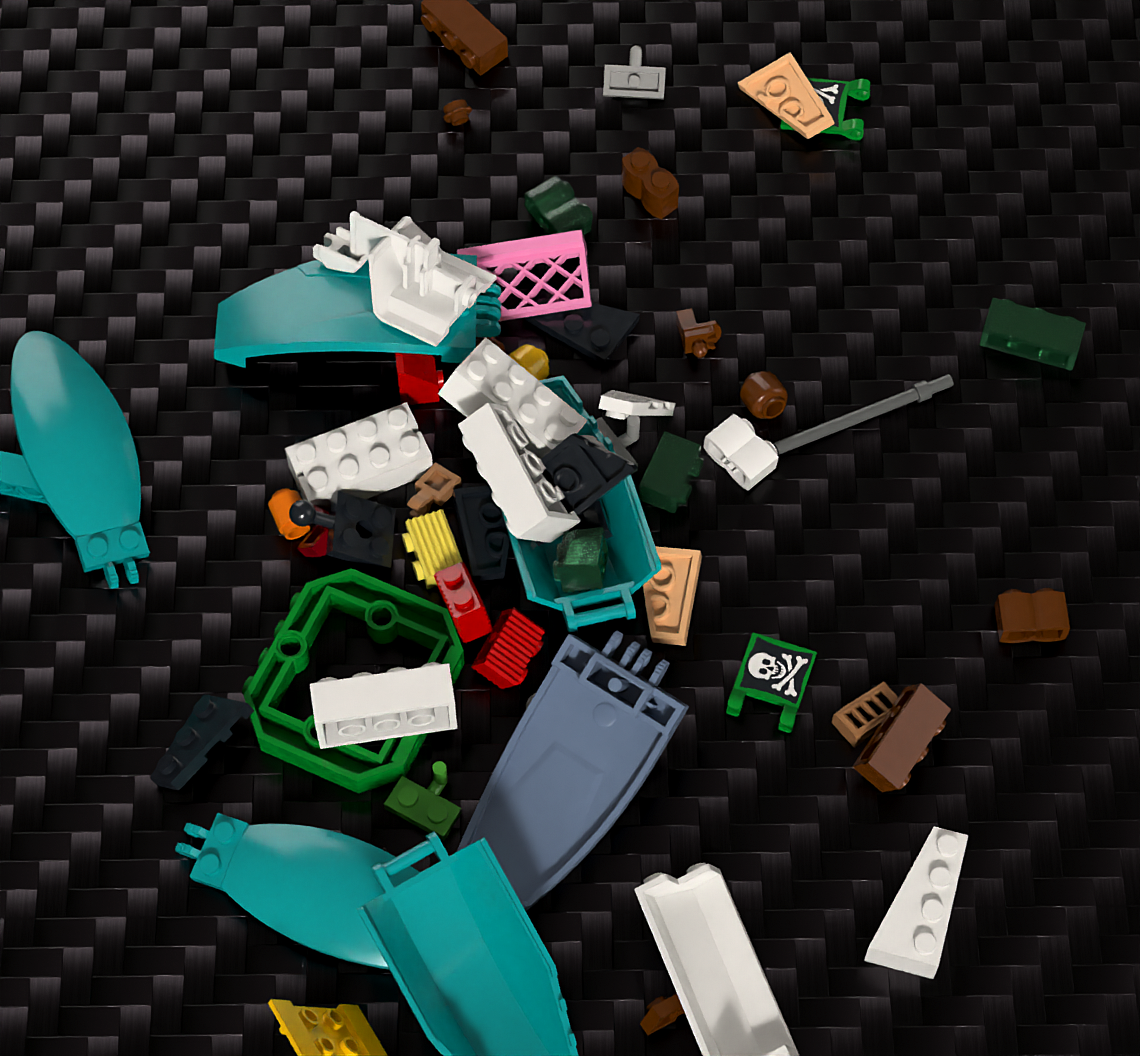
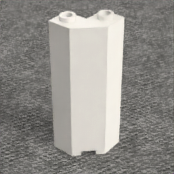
[634,863,799,1056]

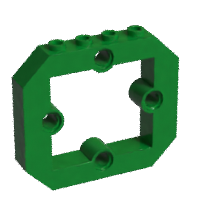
[242,568,465,794]

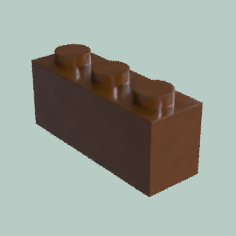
[421,0,508,76]
[852,683,951,792]

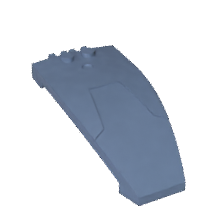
[457,631,689,911]

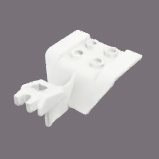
[313,211,497,347]

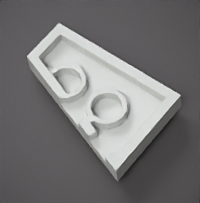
[599,390,675,420]

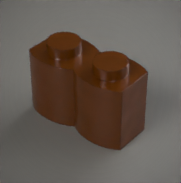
[621,147,679,219]
[994,588,1070,643]

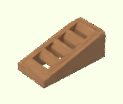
[832,682,898,747]

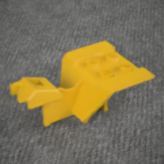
[268,999,388,1056]

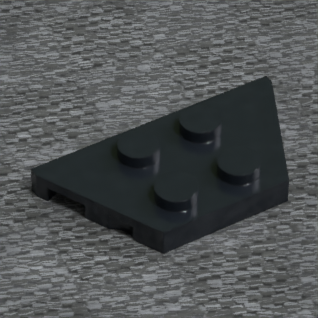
[535,433,638,546]

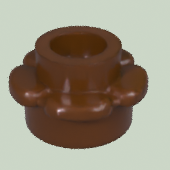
[443,99,472,126]

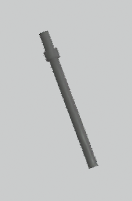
[773,374,954,455]

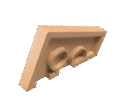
[738,52,835,139]
[643,546,702,646]

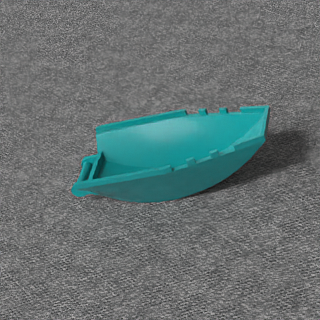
[501,375,661,633]
[357,831,578,1056]

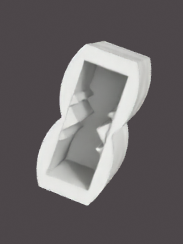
[703,414,779,490]

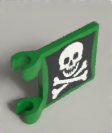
[780,78,870,140]
[726,632,817,733]

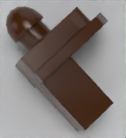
[676,308,722,358]

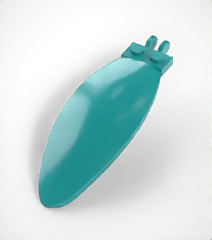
[10,331,150,589]
[175,813,420,969]

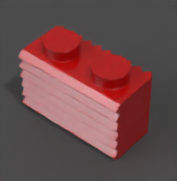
[434,562,493,643]
[471,607,545,689]

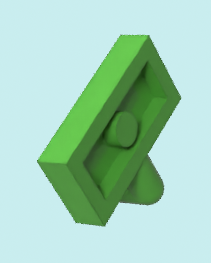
[384,761,462,841]

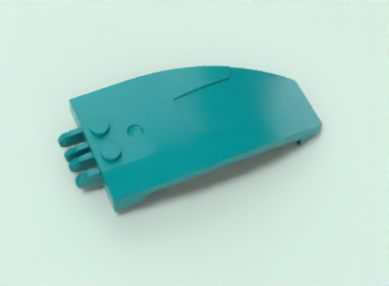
[214,254,501,368]

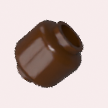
[740,371,788,419]

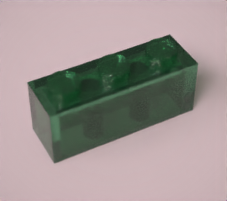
[979,298,1086,371]

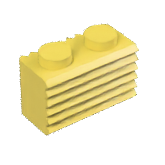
[402,509,463,590]

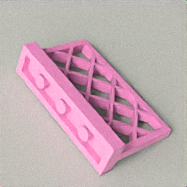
[457,230,592,321]

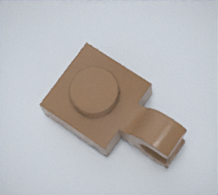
[407,462,462,518]

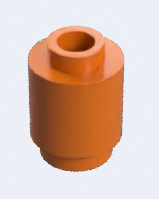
[268,488,310,540]

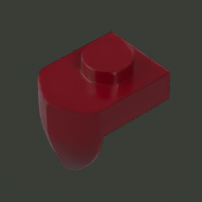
[297,504,330,557]

